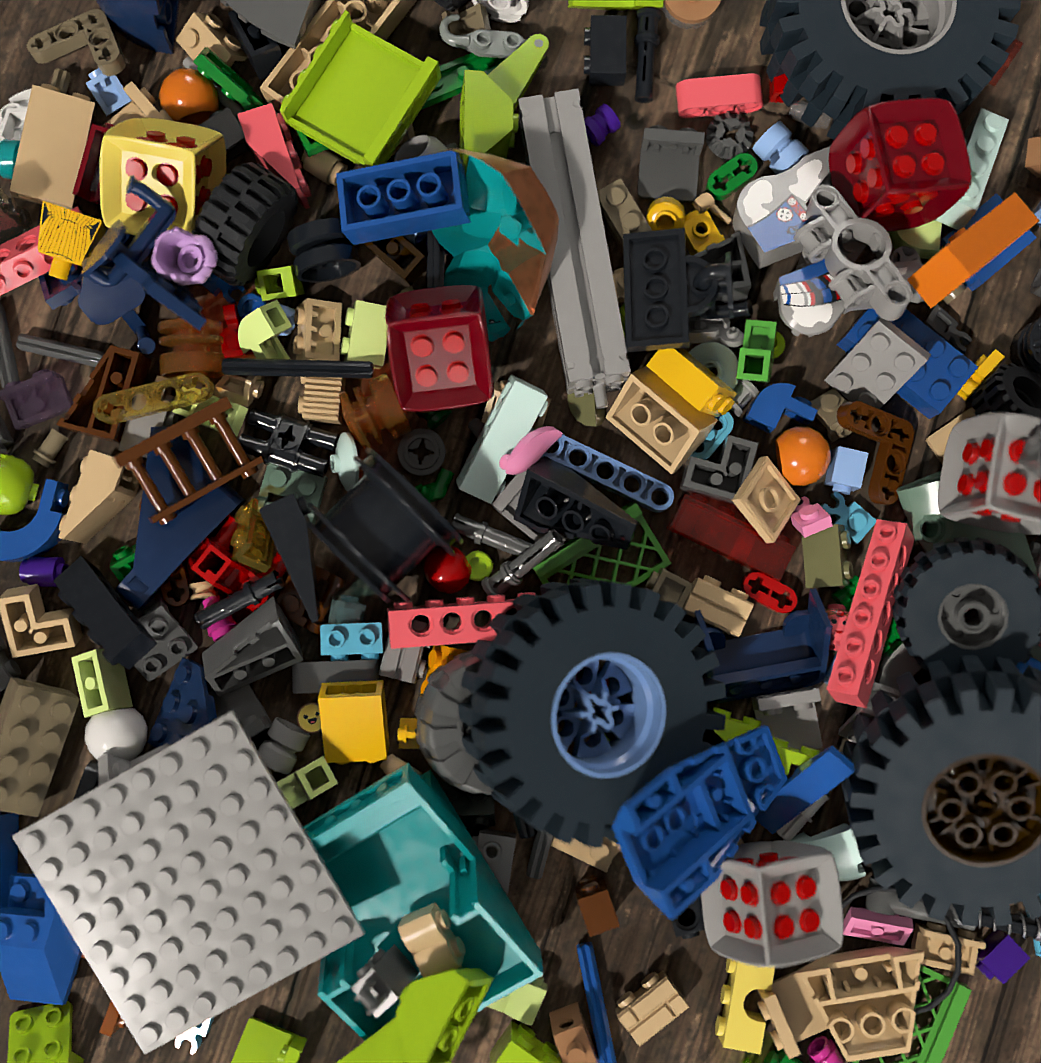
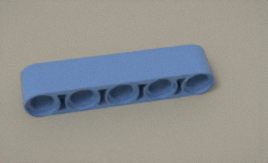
[541,434,674,513]

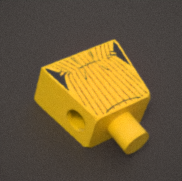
[38,201,108,281]

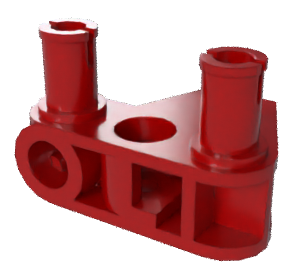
[188,515,287,612]

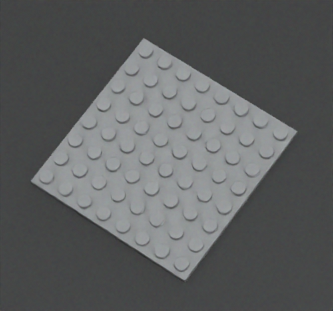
[12,710,365,1055]

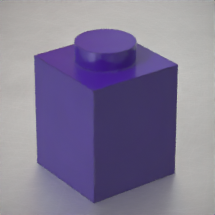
[976,929,1030,984]

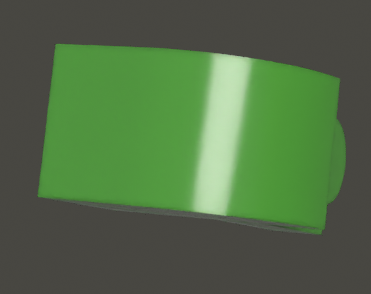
[736,319,777,383]

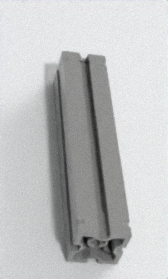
[518,88,631,409]

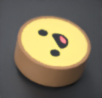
[297,702,322,733]

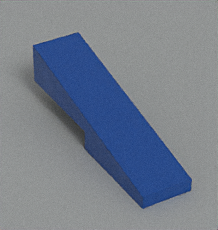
[755,745,855,834]

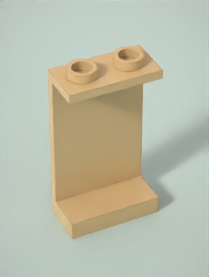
[9,83,96,210]

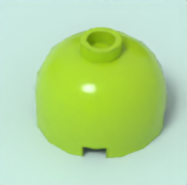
[0,453,39,515]

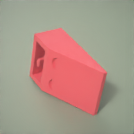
[237,103,312,209]

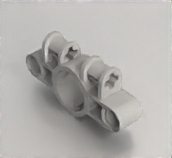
[794,185,912,321]

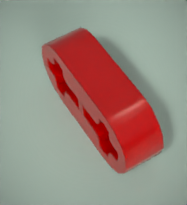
[741,572,798,613]

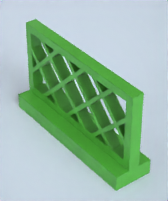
[533,502,672,587]
[850,964,972,1063]

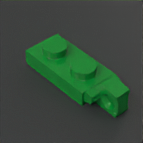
[193,47,267,112]

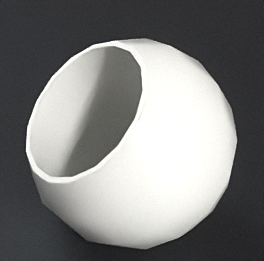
[85,708,148,761]

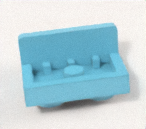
[320,622,386,661]

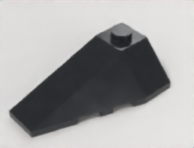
[513,456,638,550]
[259,492,321,623]

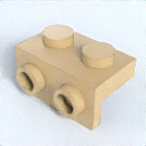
[175,12,247,82]
[911,921,986,976]

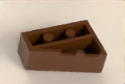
[56,345,151,444]

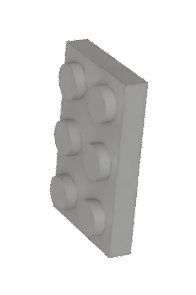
[824,317,931,409]

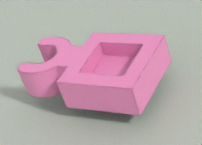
[790,496,833,538]

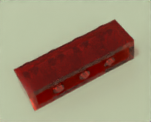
[667,493,796,581]

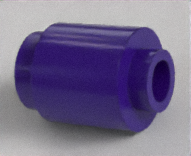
[19,556,69,587]

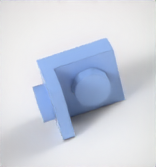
[86,68,131,116]

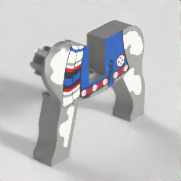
[732,146,924,337]

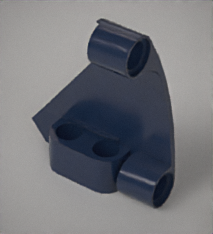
[115,426,245,612]

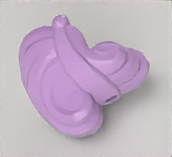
[152,227,218,285]

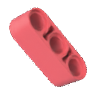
[675,73,763,118]

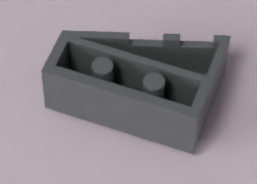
[688,231,751,305]
[202,596,303,697]

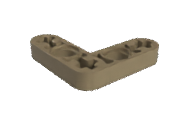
[27,9,126,76]

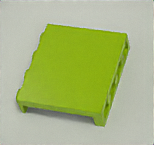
[279,10,442,168]

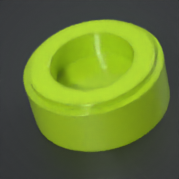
[466,551,493,581]

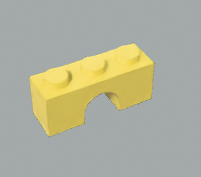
[715,958,775,1055]

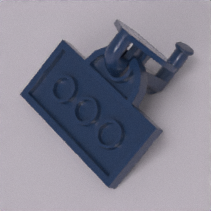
[82,175,207,331]
[39,234,156,354]

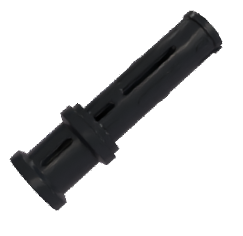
[634,8,662,103]

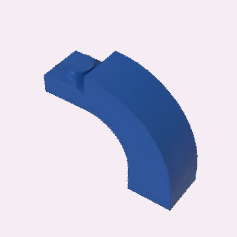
[0,479,69,562]

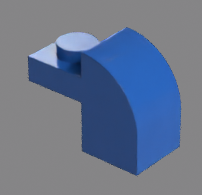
[742,383,818,433]

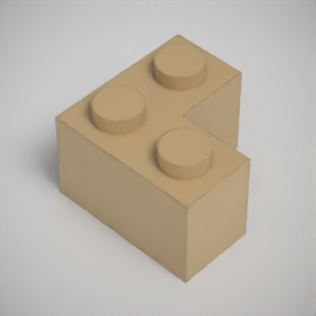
[0,584,83,658]

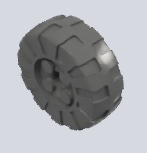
[414,650,560,795]

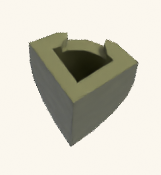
[567,388,605,427]

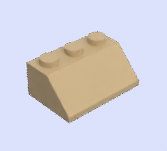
[605,366,718,474]

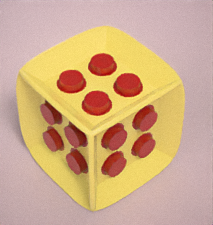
[100,118,226,236]

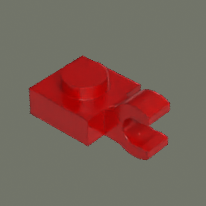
[219,304,255,359]

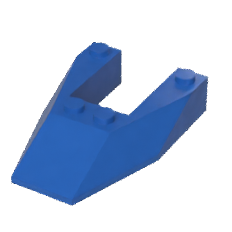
[0,811,82,1005]

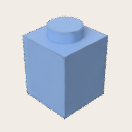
[824,446,869,495]

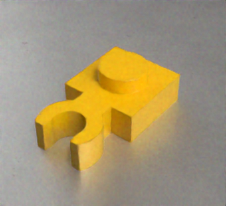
[957,349,1005,401]

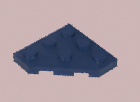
[147,657,217,748]

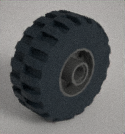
[892,537,1041,675]

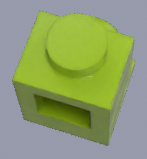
[255,265,305,301]

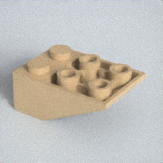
[58,450,140,544]

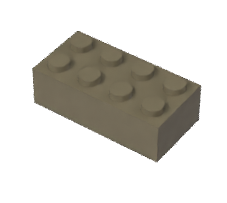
[0,677,80,817]

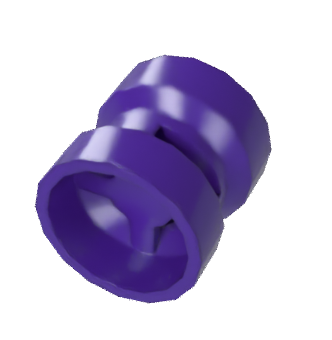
[584,104,621,147]

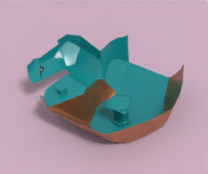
[432,148,559,342]

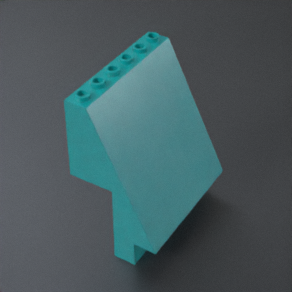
[303,763,544,1041]

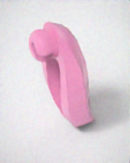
[499,426,562,475]

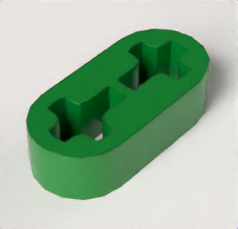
[705,153,758,201]

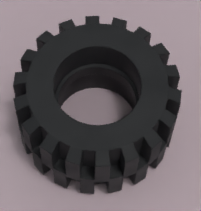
[971,363,1041,418]

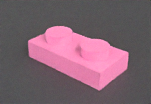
[843,907,913,946]

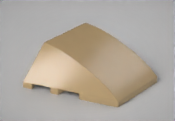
[798,946,924,1062]

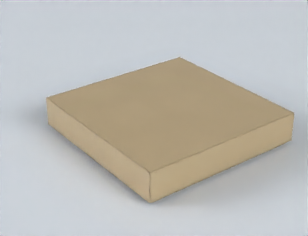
[732,456,801,544]

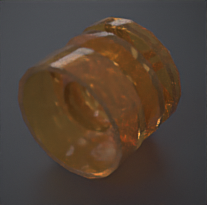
[158,317,225,379]
[339,373,412,450]

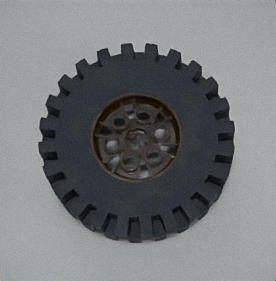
[841,655,1041,926]

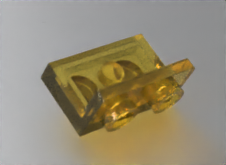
[231,498,274,573]

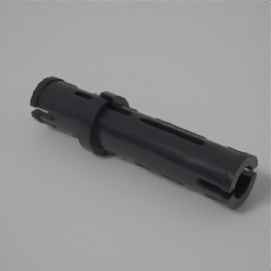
[194,570,284,630]

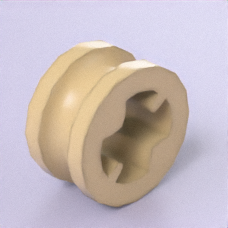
[189,581,218,600]

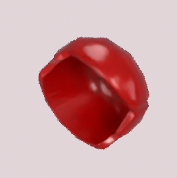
[423,546,472,594]

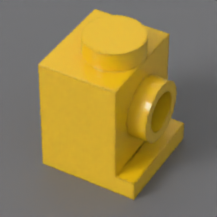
[683,210,725,256]

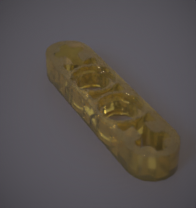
[93,372,214,424]

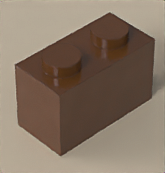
[575,876,620,937]

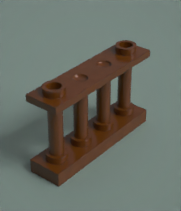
[112,396,264,525]

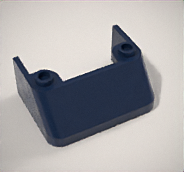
[694,588,832,704]

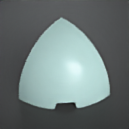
[783,823,866,881]

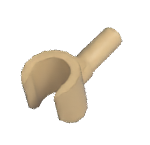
[692,193,732,225]

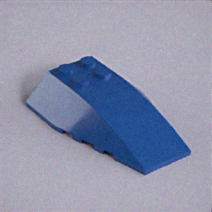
[612,725,788,920]

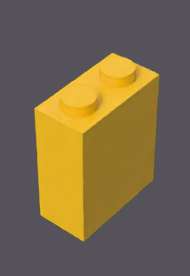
[646,348,738,417]
[318,680,390,764]

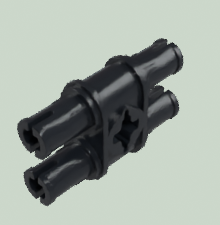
[238,408,339,478]

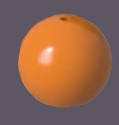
[159,68,220,126]
[775,427,831,486]

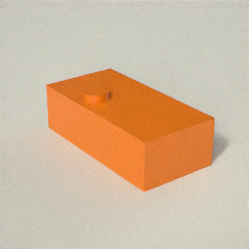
[907,193,1039,308]

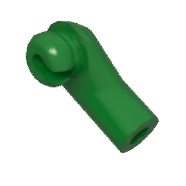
[415,468,454,503]

